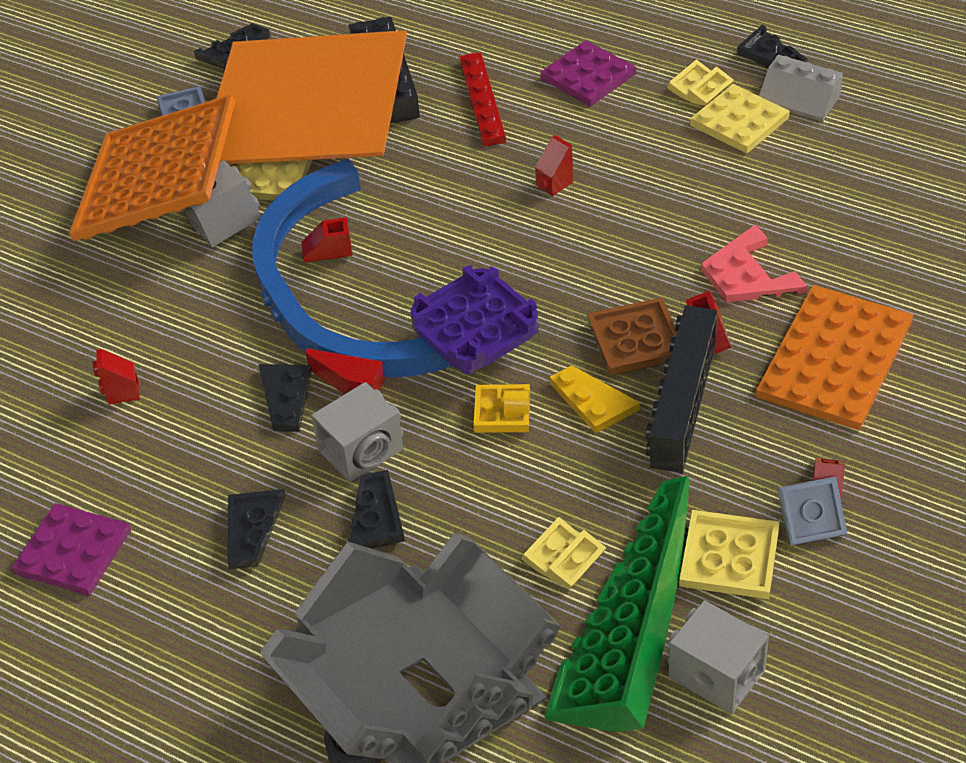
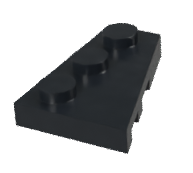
[194,23,270,70]
[737,25,808,68]
[259,364,312,432]
[348,470,405,549]
[228,489,286,570]

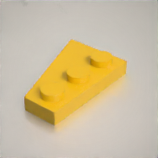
[550,366,640,434]

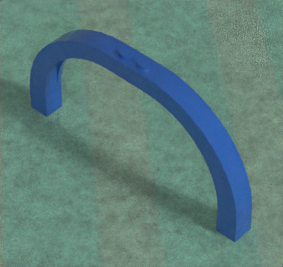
[252,158,452,378]

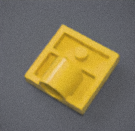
[473,384,530,433]

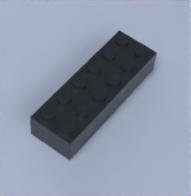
[348,17,420,123]
[645,305,717,474]

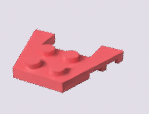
[701,225,807,302]

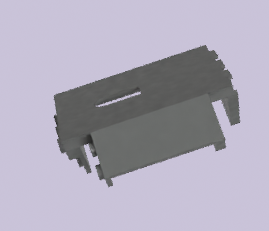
[259,532,561,763]

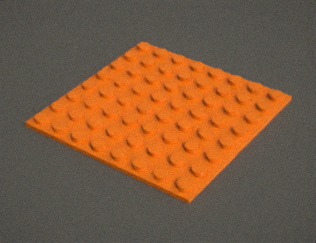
[217,30,407,164]

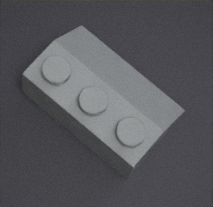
[759,55,843,122]

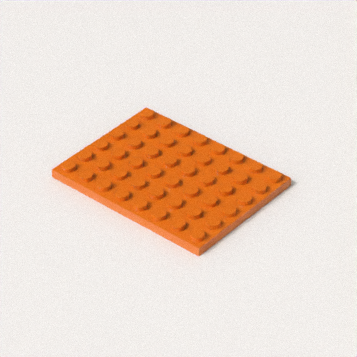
[69,94,235,241]

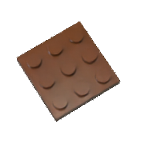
[587,297,678,376]

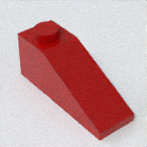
[305,348,385,394]

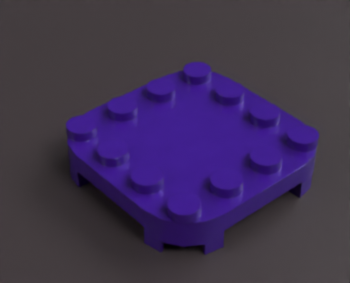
[411,265,539,374]

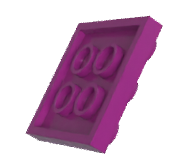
[540,40,636,107]
[12,503,131,596]

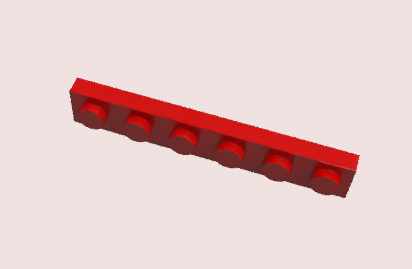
[459,52,506,147]

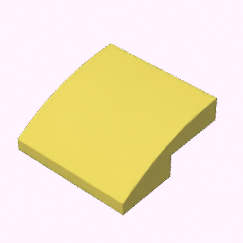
[667,60,734,106]
[521,517,606,589]

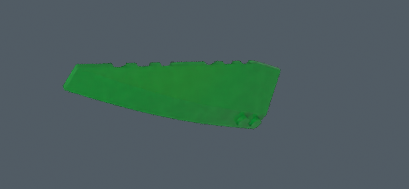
[544,476,690,732]

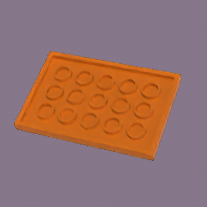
[756,285,914,431]

